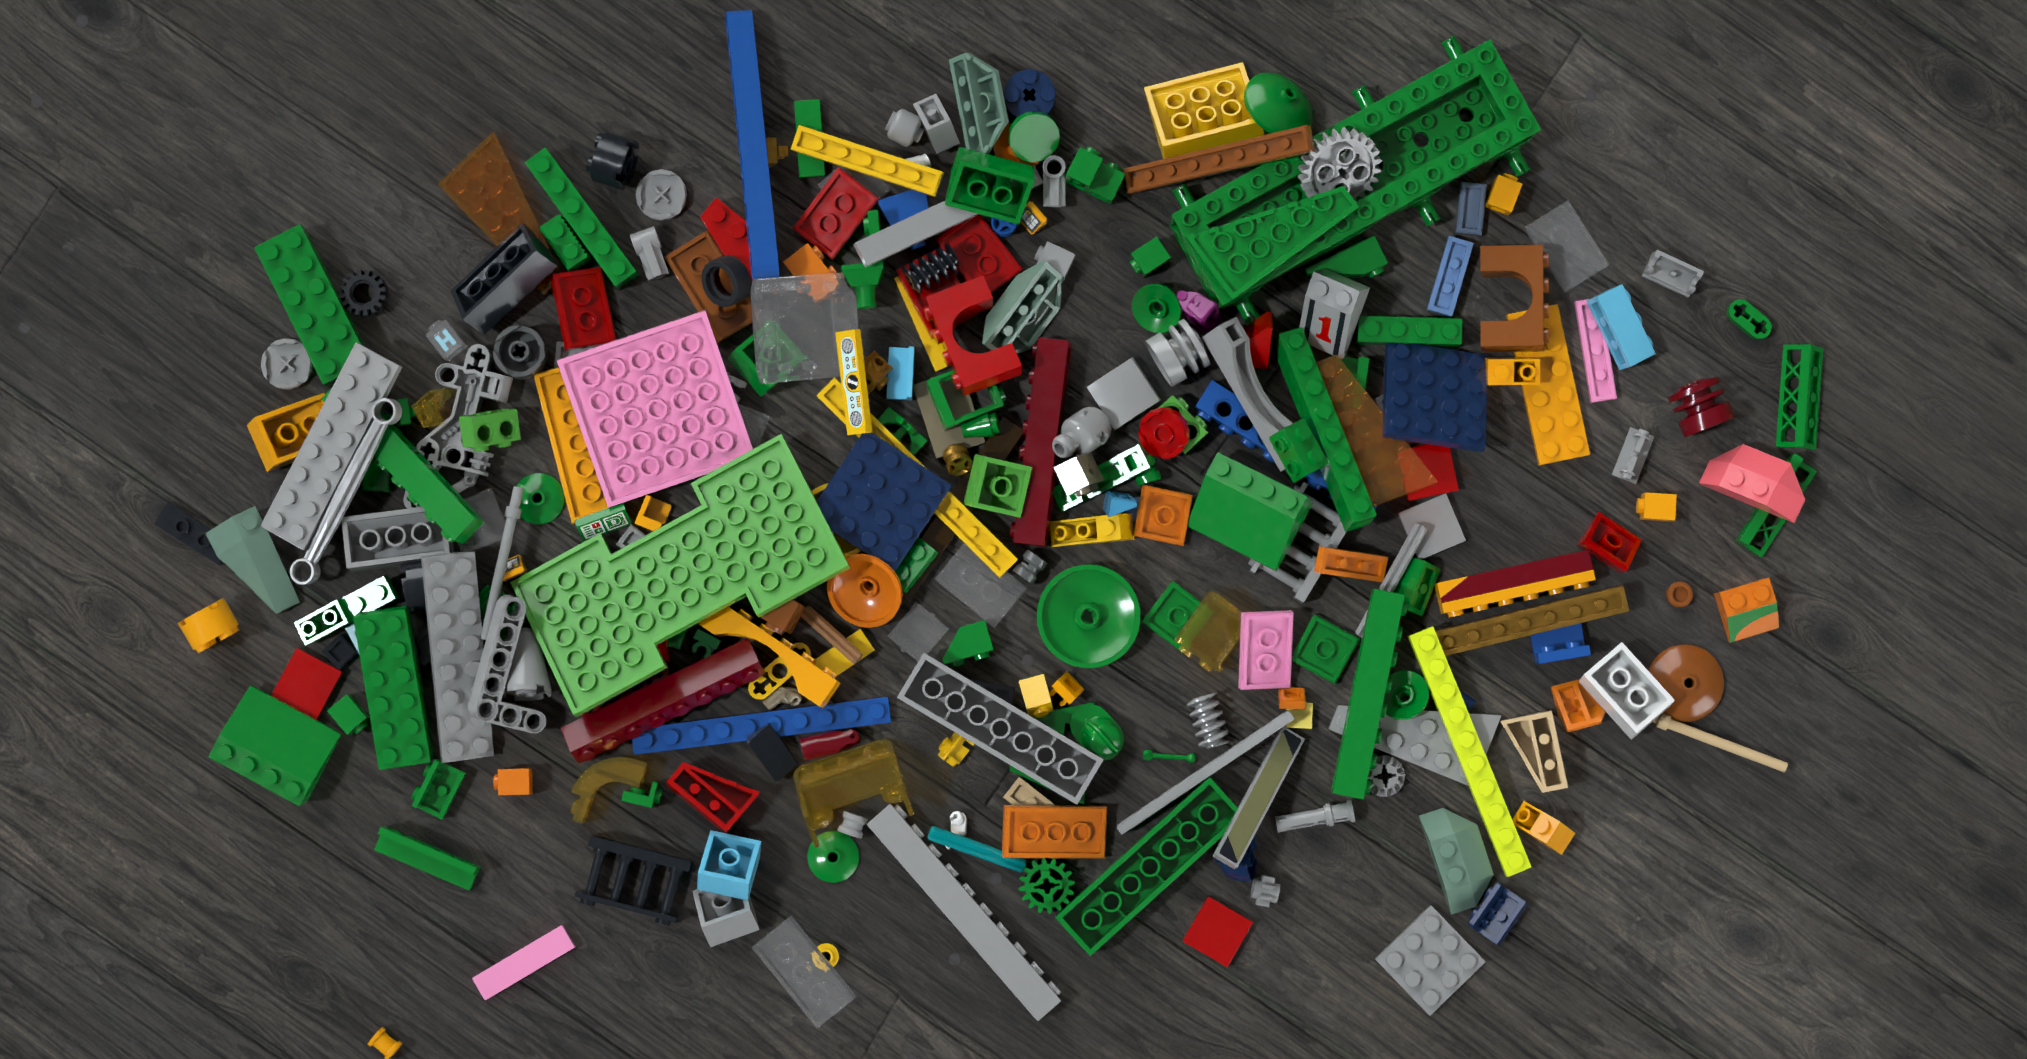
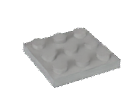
[1375,905,1485,1016]

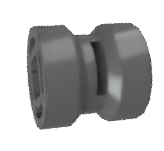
[1012,549,1048,585]

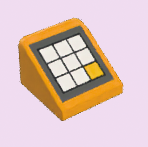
[1020,201,1047,235]
[503,555,527,582]

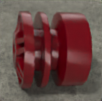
[1667,377,1735,438]

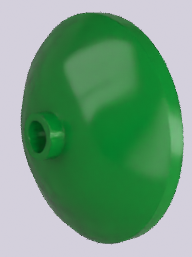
[1244,72,1313,134]

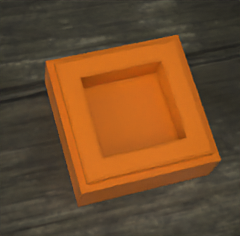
[1278,687,1306,709]

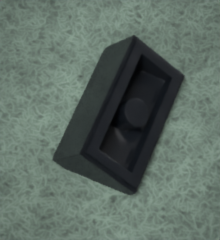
[747,723,798,782]

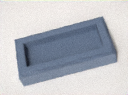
[1455,182,1487,236]

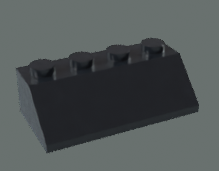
[451,223,557,335]

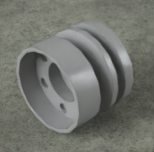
[1145,319,1210,387]

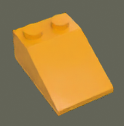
[247,393,325,472]

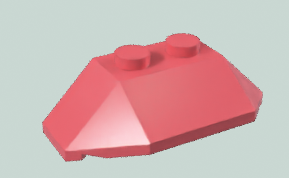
[1699,444,1805,523]

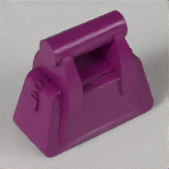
[1177,291,1221,335]

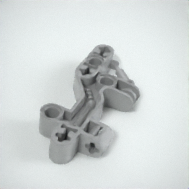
[403,344,513,509]

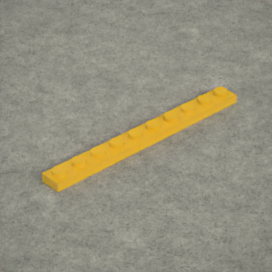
[816,377,1018,578]

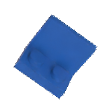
[1530,623,1591,664]

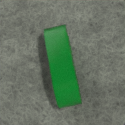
[1726,299,1772,340]

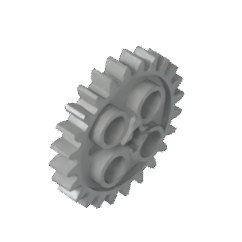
[1298,127,1382,202]

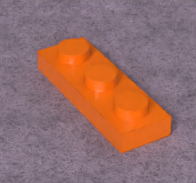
[1314,546,1388,582]

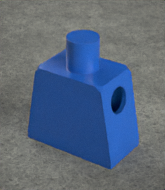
[878,190,928,251]

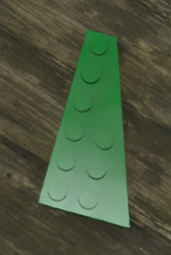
[1185,186,1359,301]

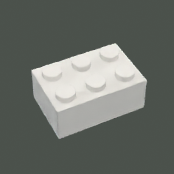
[1579,642,1675,740]

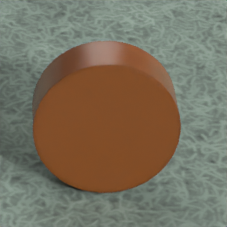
[1666,582,1693,608]

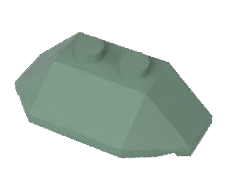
[949,53,1008,154]
[982,260,1063,354]
[1418,808,1494,915]

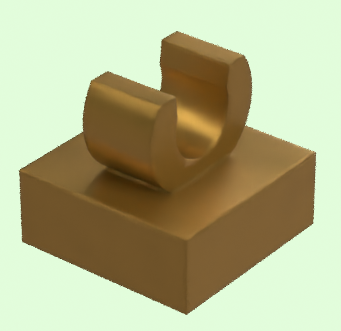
[766,138,788,167]

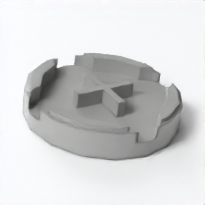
[636,169,688,221]
[261,338,313,390]

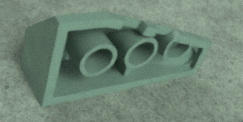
[206,506,300,614]

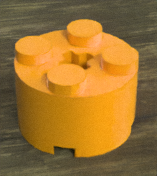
[178,598,239,653]

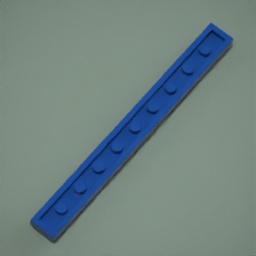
[632,697,891,755]

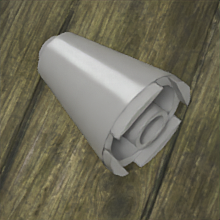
[502,628,552,701]

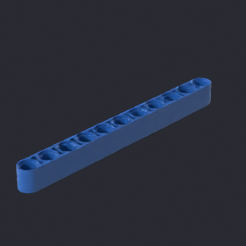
[725,10,779,280]

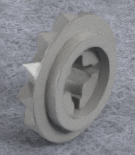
[1368,755,1405,797]

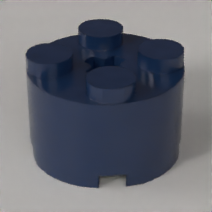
[1004,69,1055,120]

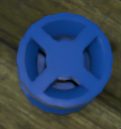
[991,218,1017,237]

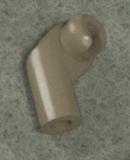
[762,686,802,711]

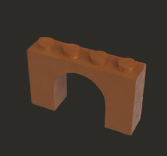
[1480,245,1549,353]

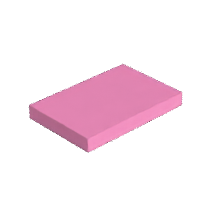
[1238,610,1294,690]

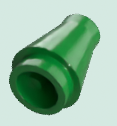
[961,412,1000,439]

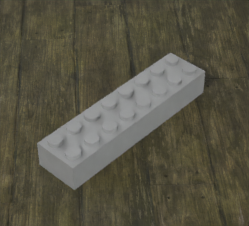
[897,653,1104,804]

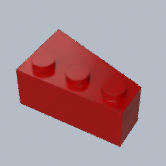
[700,197,778,282]
[666,762,760,834]

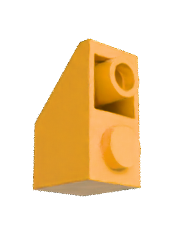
[1485,357,1540,385]
[1512,801,1575,855]

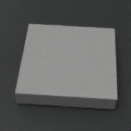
[1398,493,1466,560]

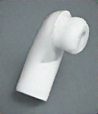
[946,811,967,849]

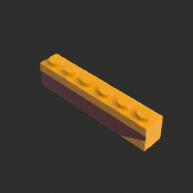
[1434,550,1596,618]

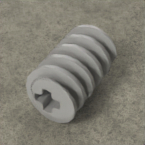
[1187,692,1231,749]

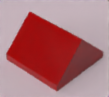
[1577,512,1642,573]

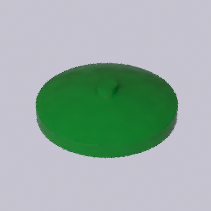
[1037,565,1140,668]

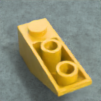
[1050,514,1135,547]

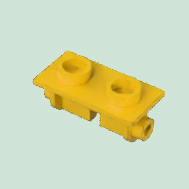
[938,732,974,767]

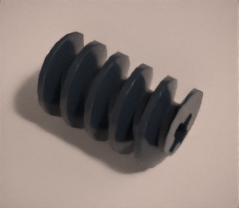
[901,244,959,295]

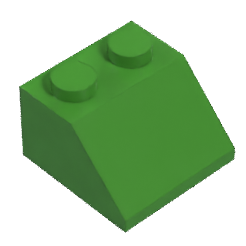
[964,454,1032,518]

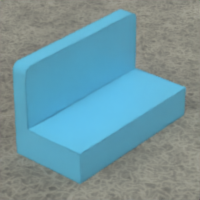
[887,346,915,400]

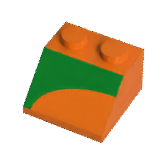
[1714,577,1779,643]

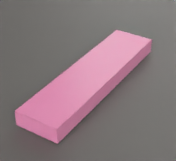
[1574,299,1617,403]
[472,925,576,1000]

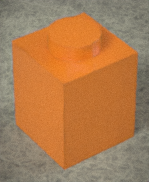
[493,768,533,795]

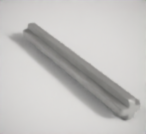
[1356,523,1427,638]

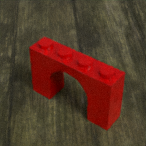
[923,276,1022,396]

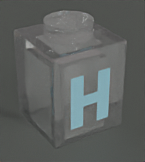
[425,319,468,362]

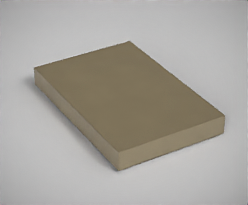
[913,380,985,459]

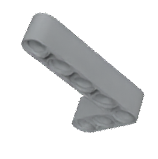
[468,595,546,733]

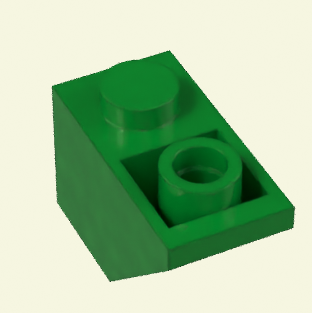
[942,620,993,668]

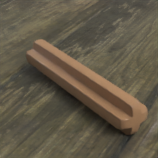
[801,606,863,664]

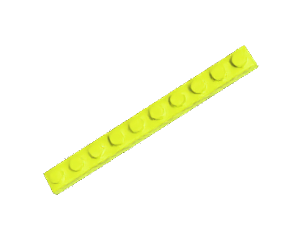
[1408,626,1531,877]

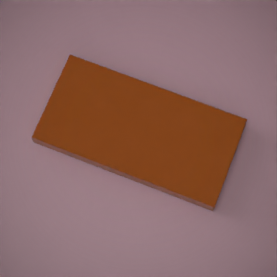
[664,230,762,344]

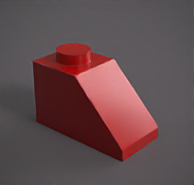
[1243,312,1272,369]

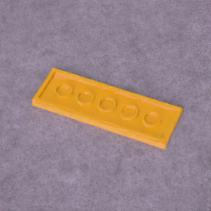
[534,368,608,524]

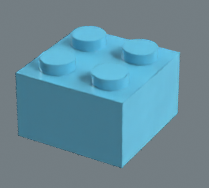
[697,830,761,901]

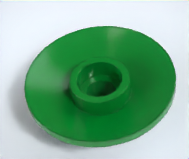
[1132,284,1182,333]
[516,473,565,525]
[1383,670,1430,720]
[807,831,859,883]

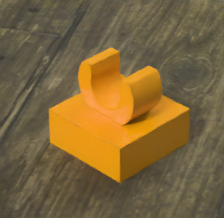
[1049,671,1085,706]

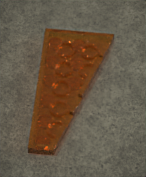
[438,131,561,296]
[1316,355,1439,507]

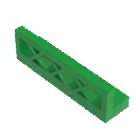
[1776,344,1823,450]
[1735,453,1817,558]
[374,826,481,891]

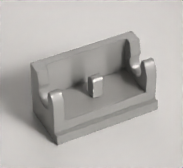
[1642,250,1704,298]

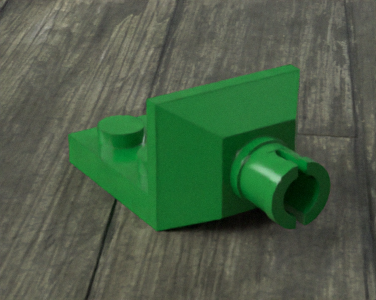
[841,210,885,309]

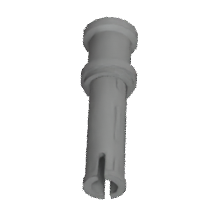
[1275,799,1355,833]

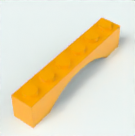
[698,605,841,709]

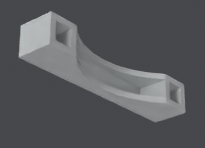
[1202,317,1293,472]

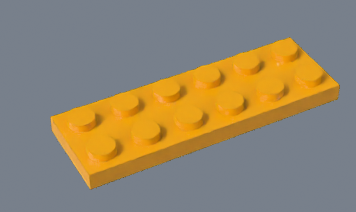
[1506,304,1590,466]

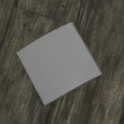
[1087,357,1161,430]

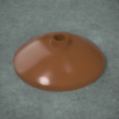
[1648,644,1724,722]

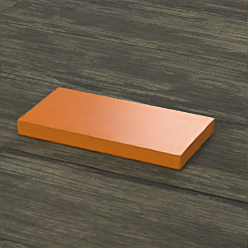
[1002,805,1107,858]

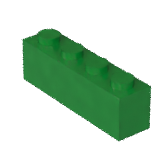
[1355,316,1462,348]

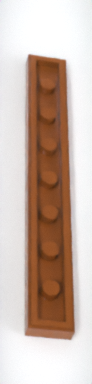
[1124,125,1315,194]

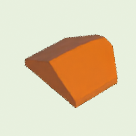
[1551,679,1606,732]

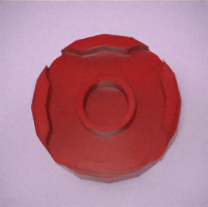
[1138,407,1190,459]

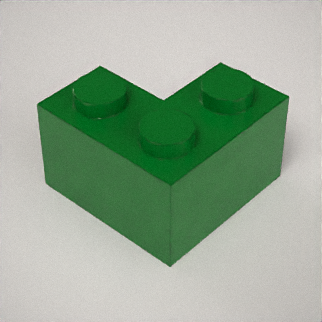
[1066,147,1125,205]

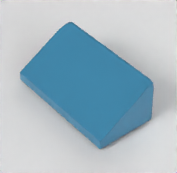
[1103,490,1137,517]

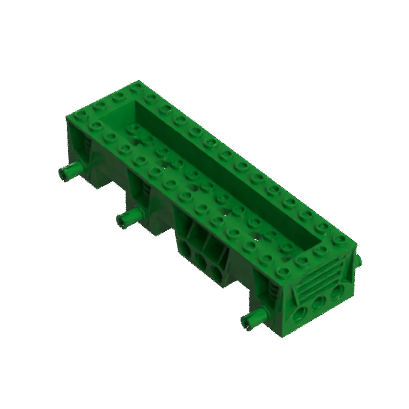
[1169,35,1541,325]

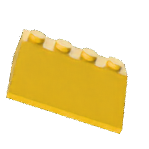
[1144,62,1264,159]

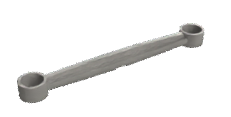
[290,398,402,584]

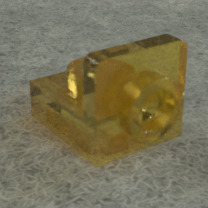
[412,387,452,428]

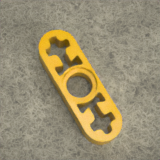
[748,643,811,700]

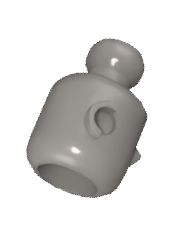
[1052,407,1111,458]

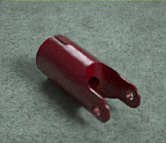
[800,730,860,761]

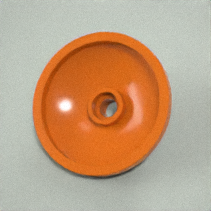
[827,554,903,628]

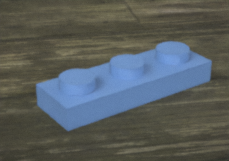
[1426,236,1474,318]

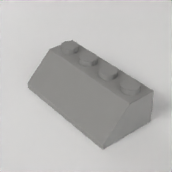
[341,507,454,572]

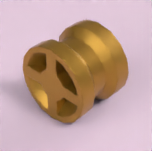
[943,443,972,476]

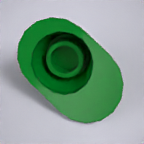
[1070,704,1124,761]

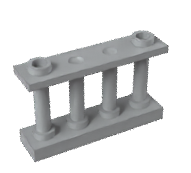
[1248,482,1346,604]

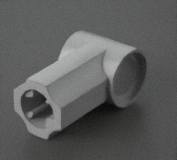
[1043,155,1066,207]
[630,226,669,281]

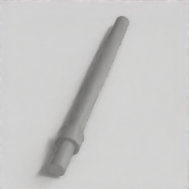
[480,486,524,640]

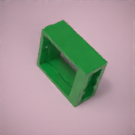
[925,370,1006,431]

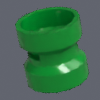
[1135,455,1162,487]

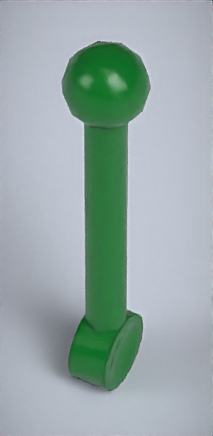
[1143,750,1197,763]

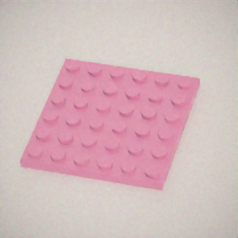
[557,310,753,508]

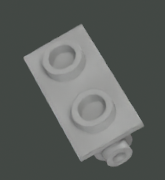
[1612,427,1654,484]

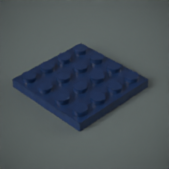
[1382,343,1487,452]
[817,432,952,571]

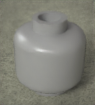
[885,109,925,147]

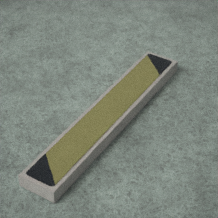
[1213,726,1305,870]

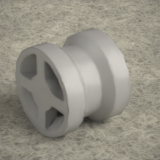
[837,811,868,839]

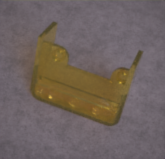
[793,739,914,847]

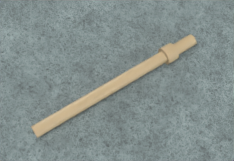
[1651,713,1788,772]

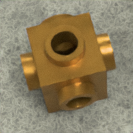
[863,350,893,394]

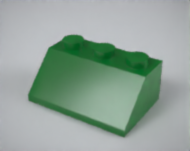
[945,147,1035,224]

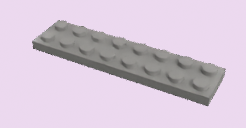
[260,342,402,551]
[421,550,494,763]

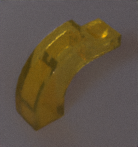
[570,757,649,824]

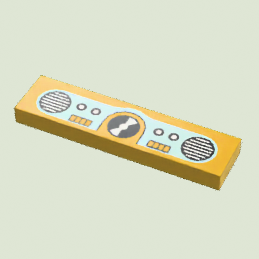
[835,329,872,435]

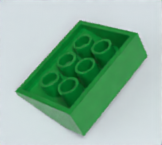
[1187,452,1313,572]
[208,685,342,806]

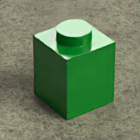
[1129,237,1171,278]
[327,694,370,735]

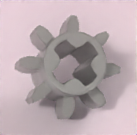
[1250,875,1280,908]

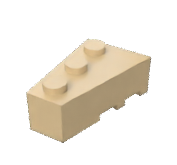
[1500,710,1568,793]

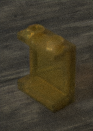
[1174,590,1242,673]

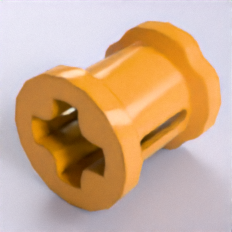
[367,1027,403,1059]

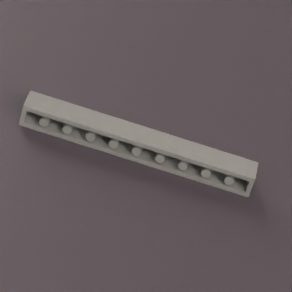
[867,803,1062,1021]

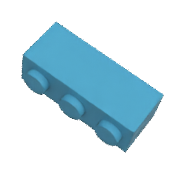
[1586,284,1656,370]

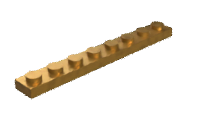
[1435,585,1629,656]

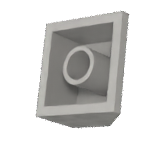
[692,889,759,947]

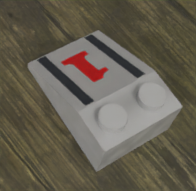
[1299,268,1370,359]

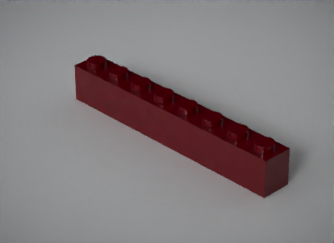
[1010,337,1072,547]
[561,638,766,764]

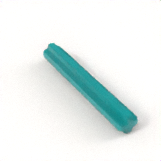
[928,826,1026,872]

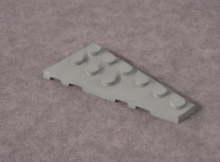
[1328,705,1502,786]

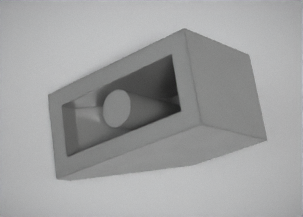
[913,94,960,154]

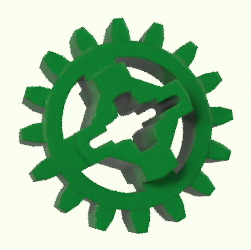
[1019,858,1075,914]

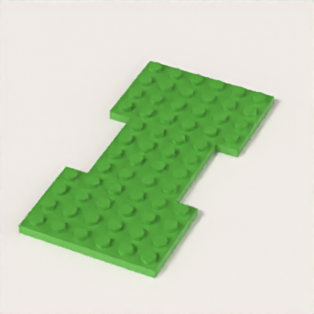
[510,434,851,717]

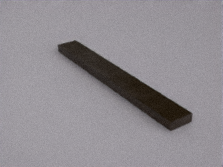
[902,417,1023,602]

